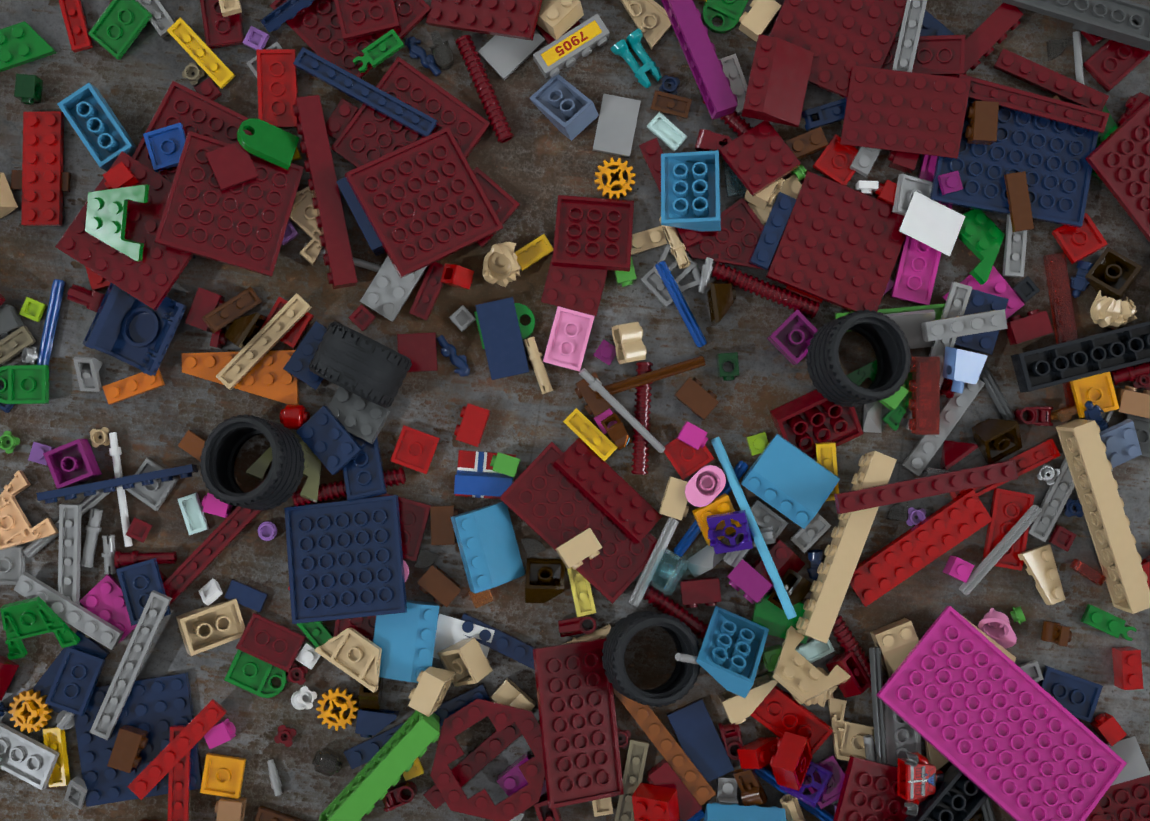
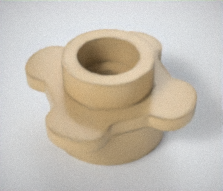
[90,427,110,448]

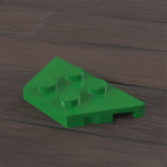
[0,21,56,72]

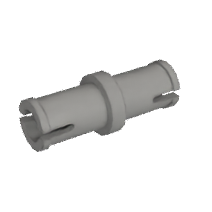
[101,534,117,574]

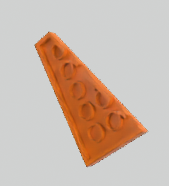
[181,350,299,405]

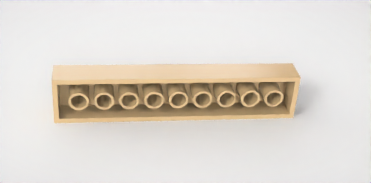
[1056,419,1150,614]
[796,451,897,644]

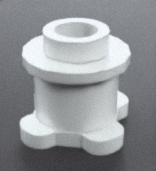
[291,686,317,710]

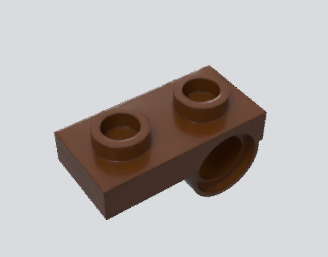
[1040,620,1072,647]
[733,768,768,806]

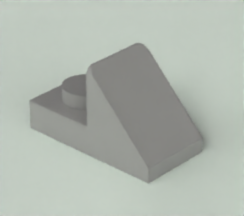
[73,357,103,392]
[716,776,738,805]

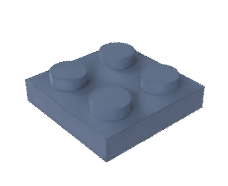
[1099,419,1142,468]

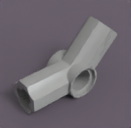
[723,526,776,568]

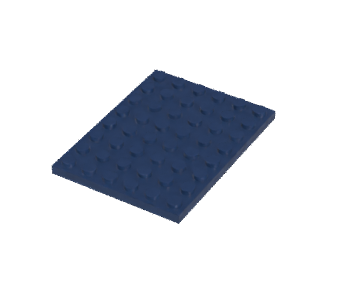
[930,98,1098,228]

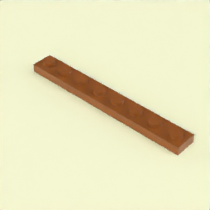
[613,688,716,806]

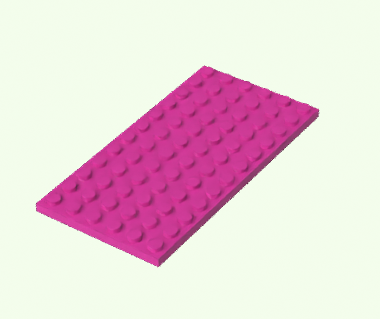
[876,606,1127,821]

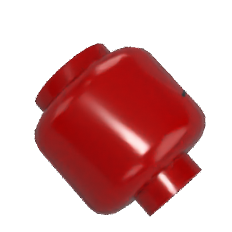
[280,404,310,430]

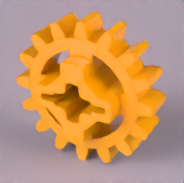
[594,157,636,200]
[316,687,359,731]
[8,689,53,733]

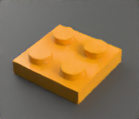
[1070,372,1119,418]
[692,493,741,546]
[200,753,246,799]

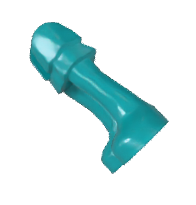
[610,28,662,89]

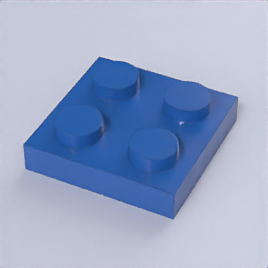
[143,123,186,172]

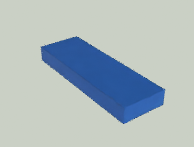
[454,475,513,497]

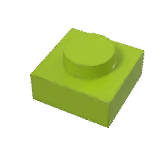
[19,297,47,322]
[746,432,769,456]

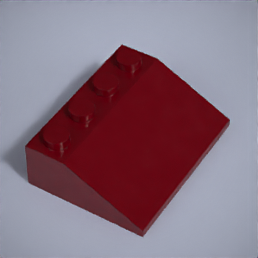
[741,34,814,127]
[769,389,863,458]

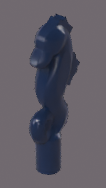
[405,37,441,77]
[436,335,470,377]

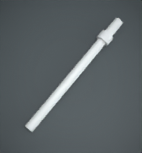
[109,432,133,547]

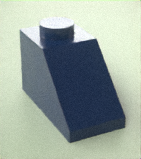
[355,708,399,738]

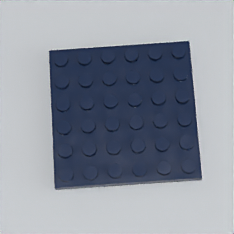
[284,495,407,624]
[74,672,203,807]

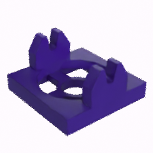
[706,510,754,554]
[780,761,833,808]

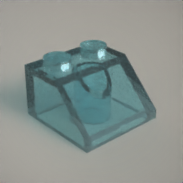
[650,548,690,596]

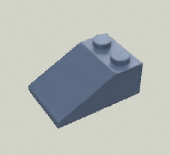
[530,74,599,141]

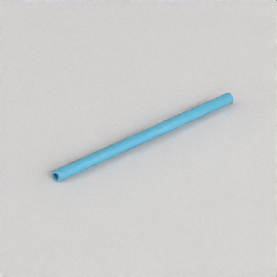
[711,437,797,620]

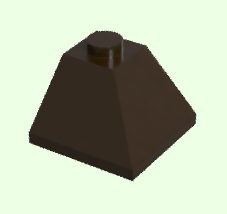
[707,284,736,326]
[224,313,267,348]
[972,418,1022,464]
[525,558,565,603]

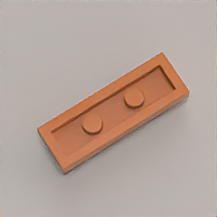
[102,368,165,405]

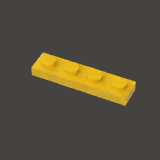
[167,17,235,89]

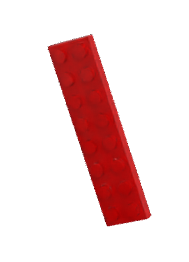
[849,488,993,607]

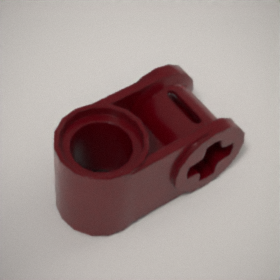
[695,129,732,156]
[1014,406,1053,426]
[718,723,743,760]
[382,781,417,812]

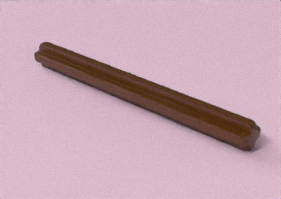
[594,356,706,399]

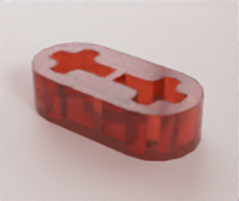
[1069,558,1106,586]

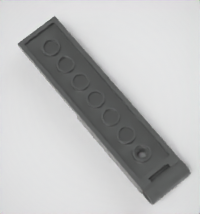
[1002,0,1150,51]

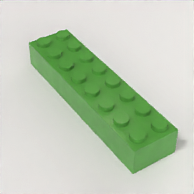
[319,710,440,821]

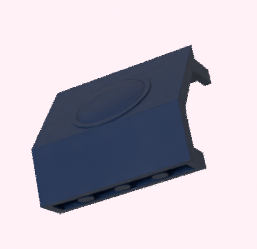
[82,283,187,376]

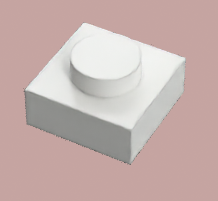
[855,180,879,195]
[199,578,223,606]
[296,642,321,670]

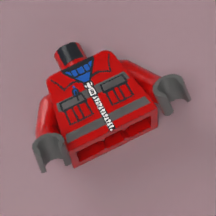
[897,751,944,816]

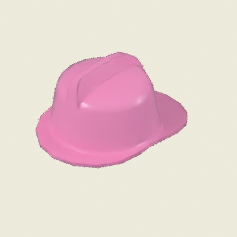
[685,465,726,507]
[978,608,1017,649]

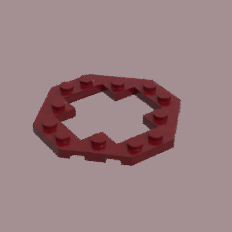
[430,698,545,821]

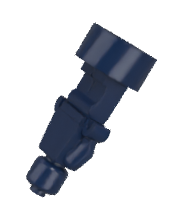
[1070,260,1094,298]
[1084,401,1109,432]
[807,549,824,581]

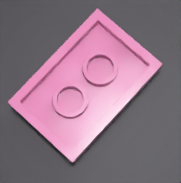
[543,306,595,372]

